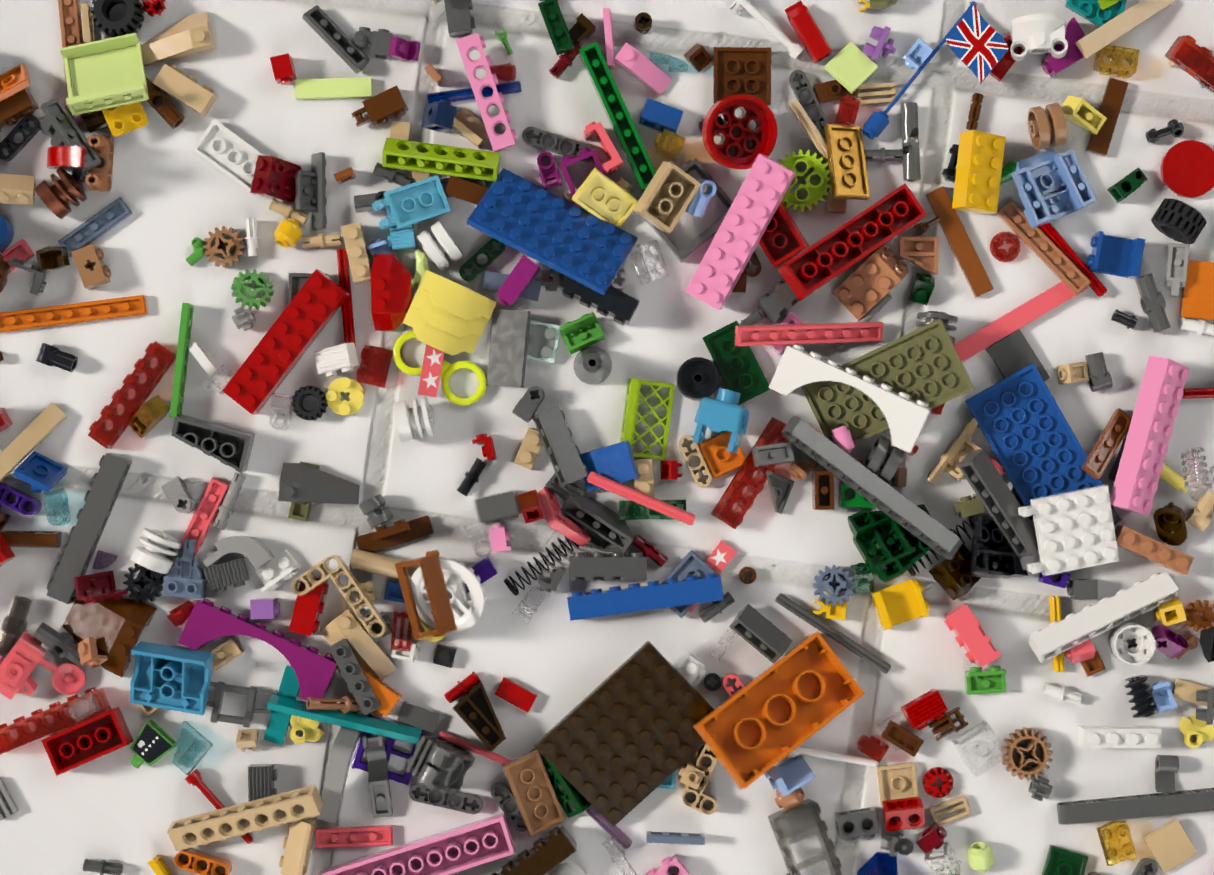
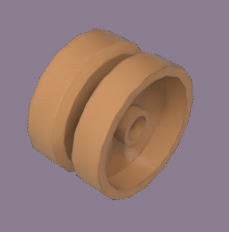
[1028,103,1067,150]

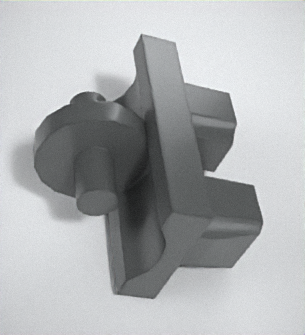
[1196,687,1214,724]
[880,832,914,857]

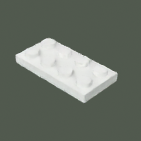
[192,119,264,196]

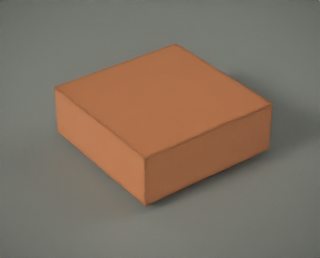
[424,64,443,86]

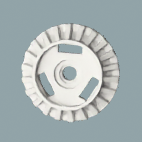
[410,557,486,632]

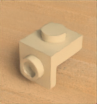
[678,761,705,790]

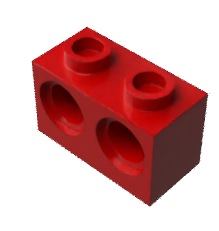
[882,796,925,831]

